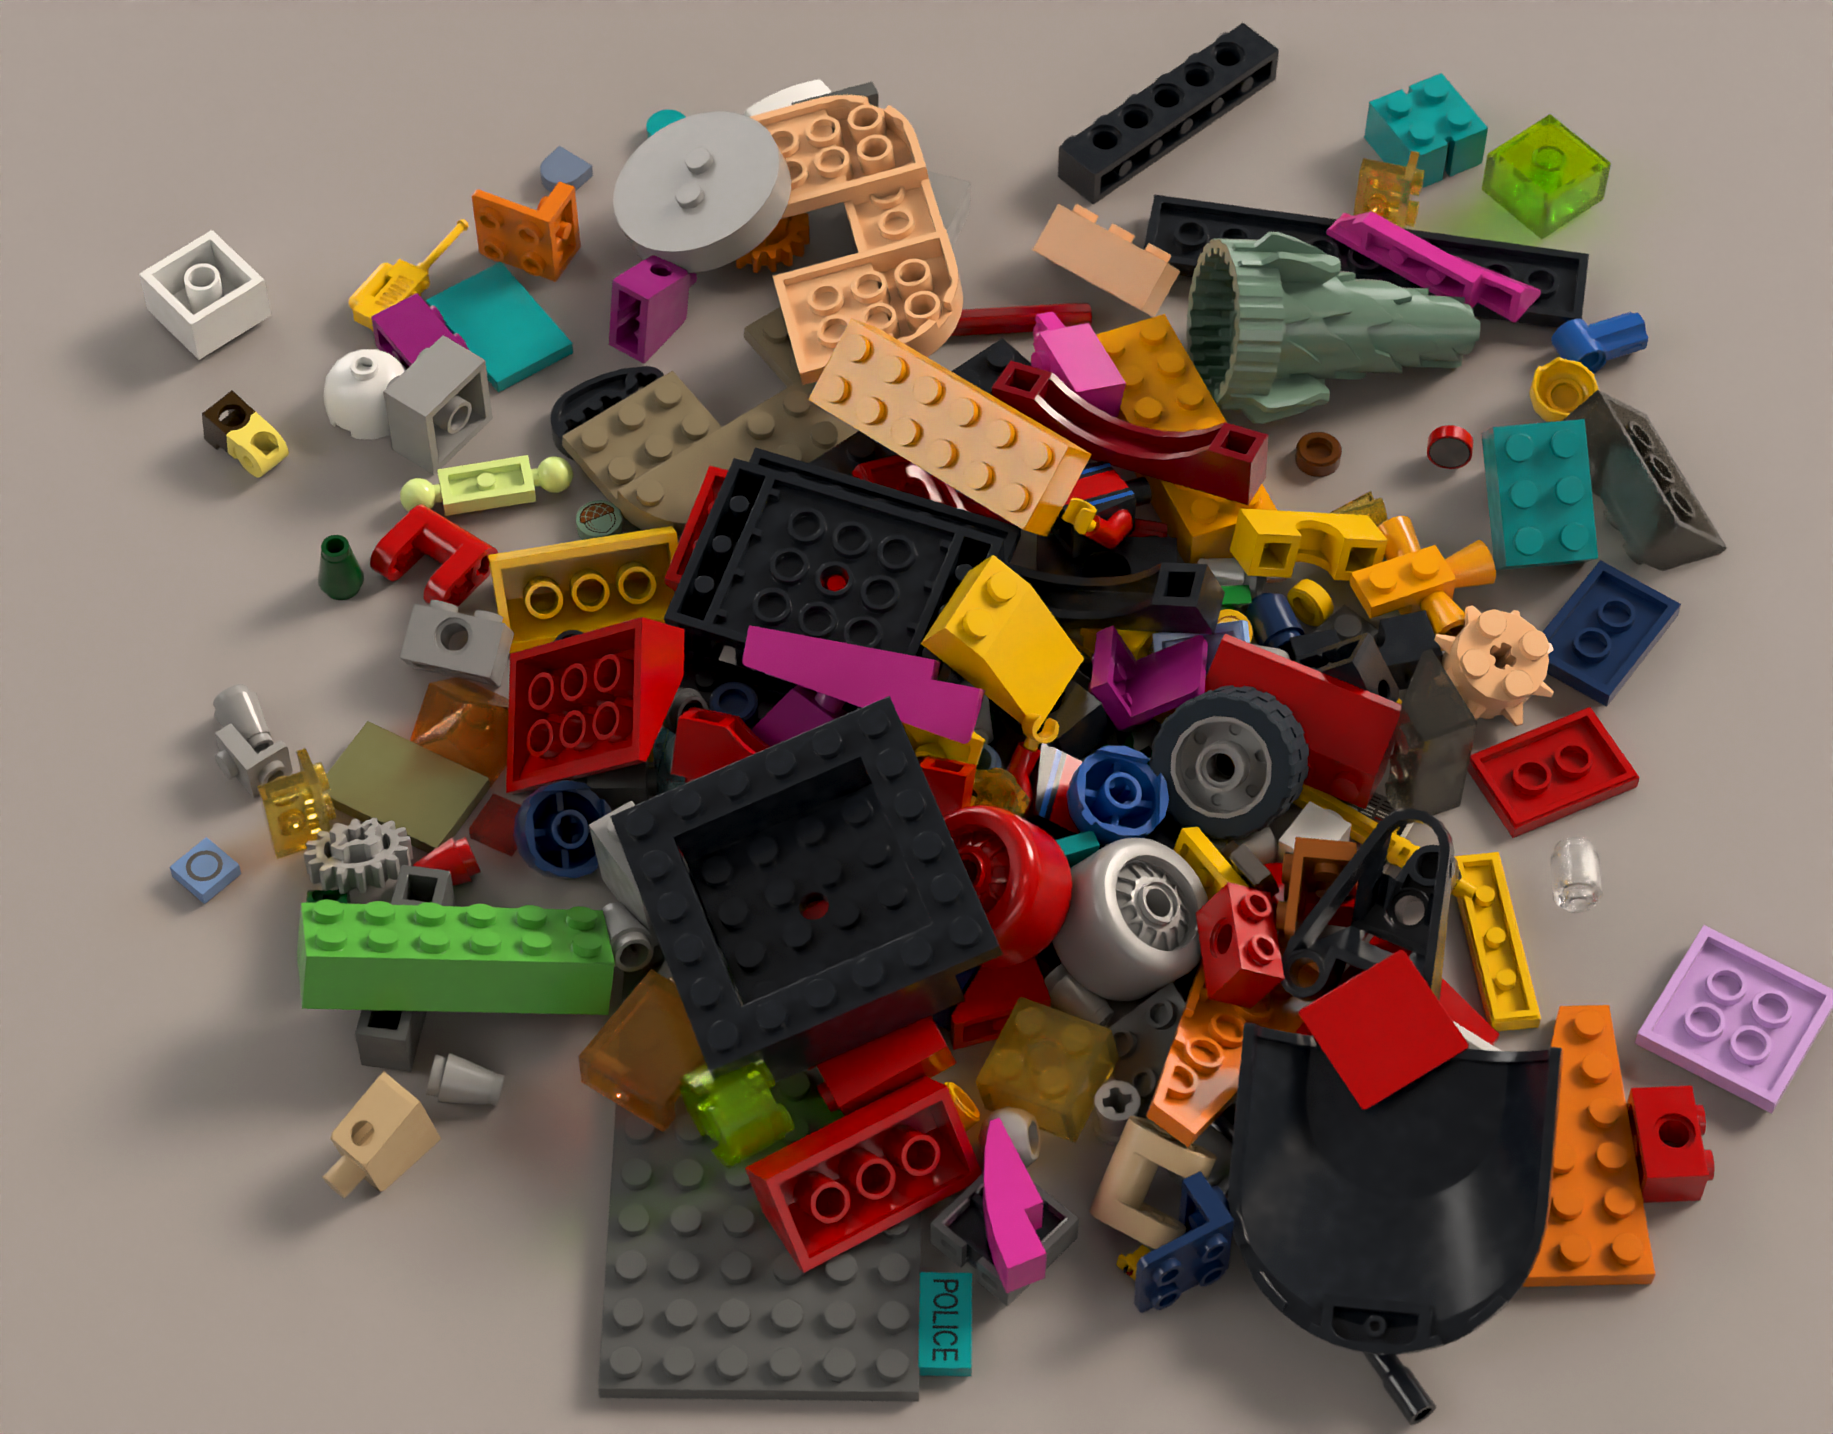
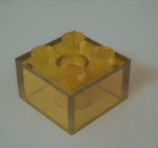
[975,997,1119,1143]

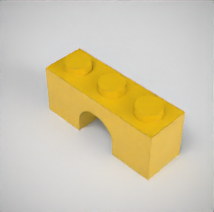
[1230,508,1388,581]

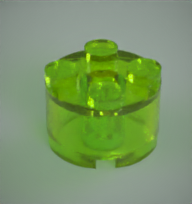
[679,1059,795,1169]

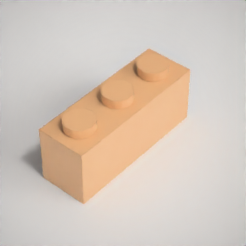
[1033,203,1180,317]

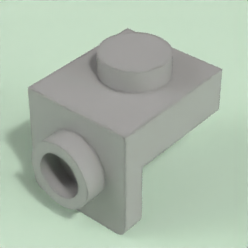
[215,723,293,797]

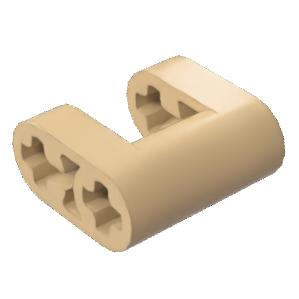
[1089,1116,1217,1249]

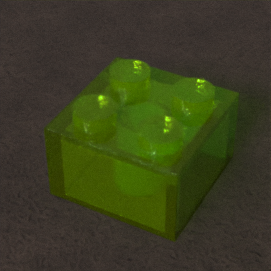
[1481,114,1611,239]

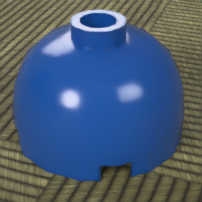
[1066,746,1169,846]

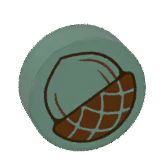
[576,500,623,540]

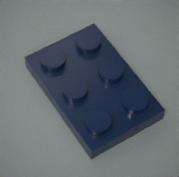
[1543,560,1681,707]

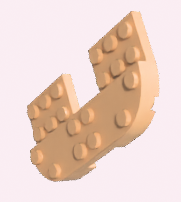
[750,95,963,385]

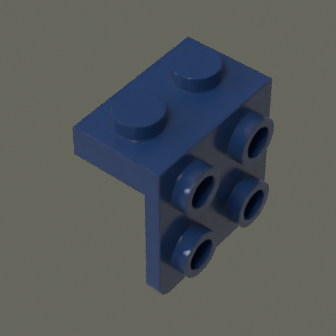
[1134,1171,1234,1313]

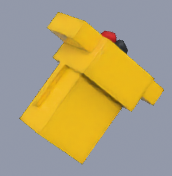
[1116,1245,1151,1281]

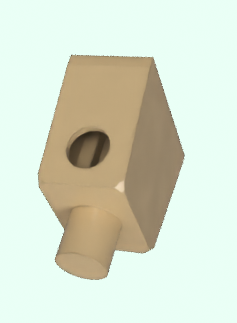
[322,1072,441,1199]

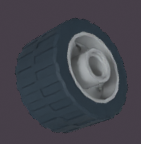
[1149,685,1309,841]

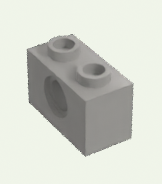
[400,600,514,687]

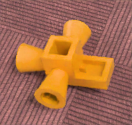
[1349,516,1496,651]

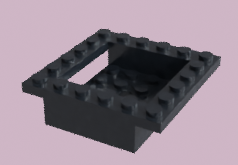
[664,447,1021,725]
[610,696,1003,1083]

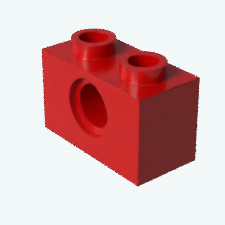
[1195,882,1284,1009]
[1626,1085,1715,1203]

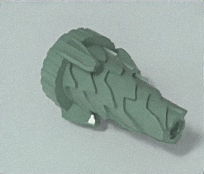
[1186,232,1480,424]

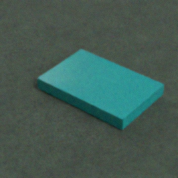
[426,261,574,393]

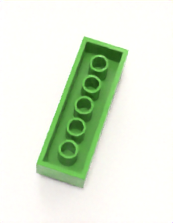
[297,900,615,1015]

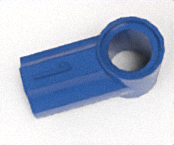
[1551,312,1649,374]

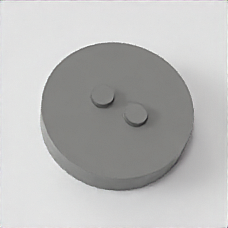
[613,112,791,273]

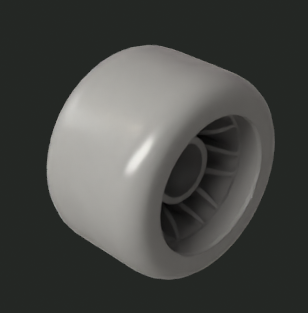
[1052,838,1209,1001]

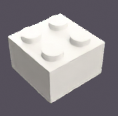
[139,230,271,360]

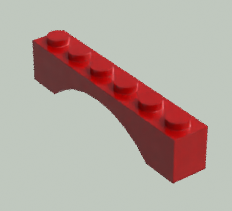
[671,707,977,817]

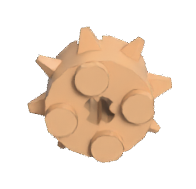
[1434,605,1554,727]

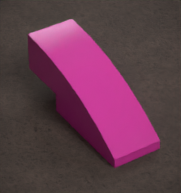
[983,1118,1047,1293]

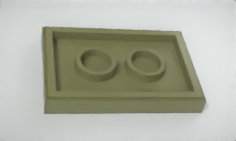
[314,721,490,853]

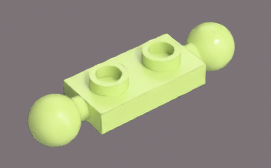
[400,455,573,516]

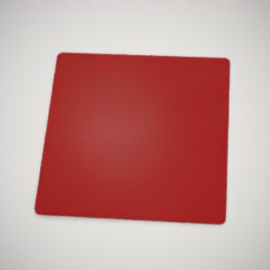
[1299,950,1469,1110]

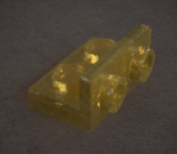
[1353,151,1425,229]
[257,748,336,859]

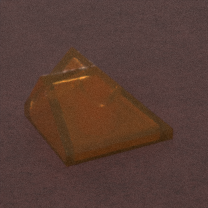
[410,677,509,787]

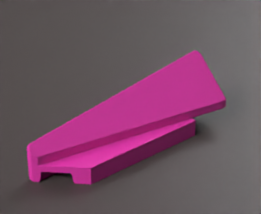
[1327,211,1541,323]
[743,625,985,744]

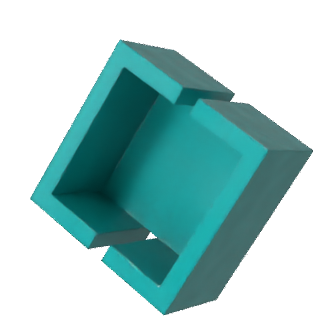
[1364,73,1488,193]

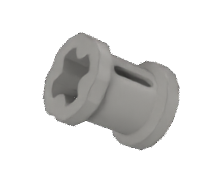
[1093,1081,1140,1146]

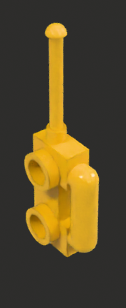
[348,219,469,332]

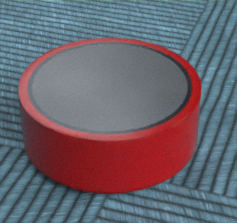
[1427,425,1473,469]

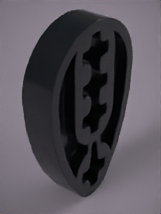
[550,366,664,461]

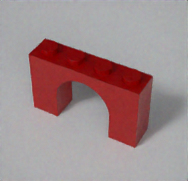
[803,900,957,1116]

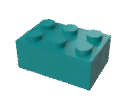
[1481,419,1598,570]

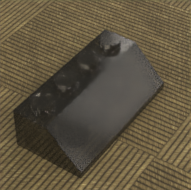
[1562,390,1727,571]

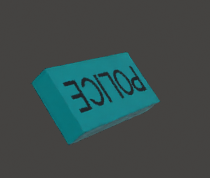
[918,1272,972,1377]

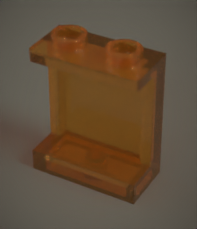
[578,969,706,1132]

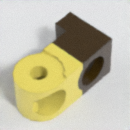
[202,390,289,478]

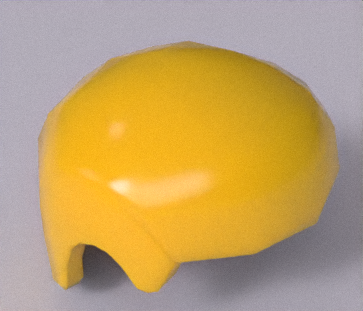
[1529,357,1599,422]

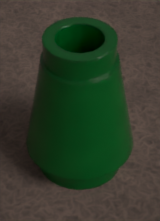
[318,535,364,600]

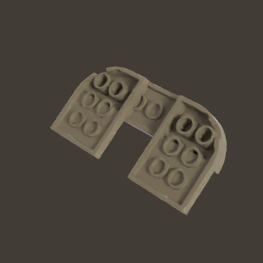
[562,306,859,536]

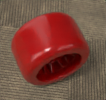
[926,805,1073,968]

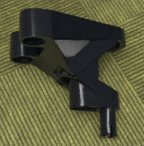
[1280,808,1462,1003]

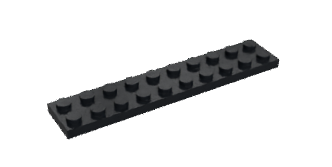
[1143,194,1589,328]

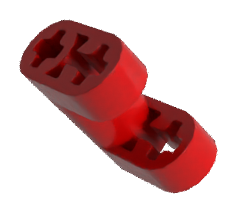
[370,504,498,607]

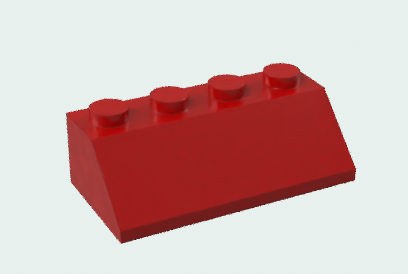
[1204,634,1405,809]
[745,1075,982,1273]

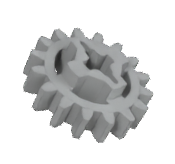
[304,818,414,894]

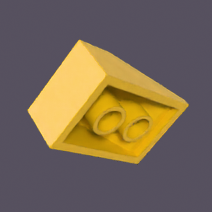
[921,555,1084,731]

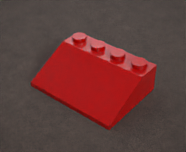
[506,617,684,794]

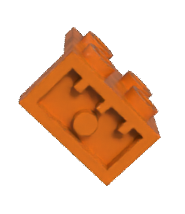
[472,181,581,282]

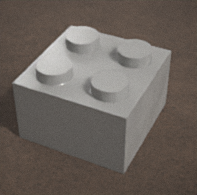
[383,335,493,475]

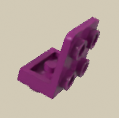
[1088,625,1208,731]

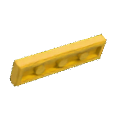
[1454,852,1541,1032]

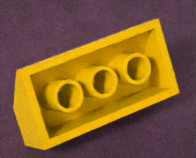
[488,526,678,653]

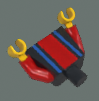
[1050,461,1152,559]
[1003,713,1082,841]

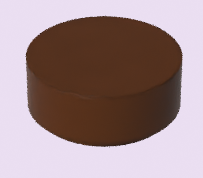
[1295,432,1342,477]

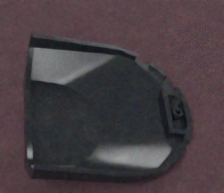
[1228,1023,1563,1355]

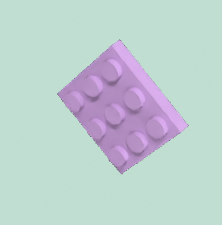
[1635,925,1833,1114]

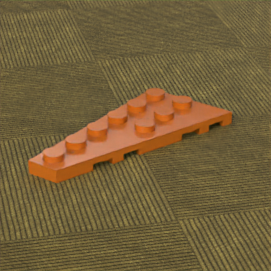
[1146,934,1319,1147]
[1522,1005,1656,1287]

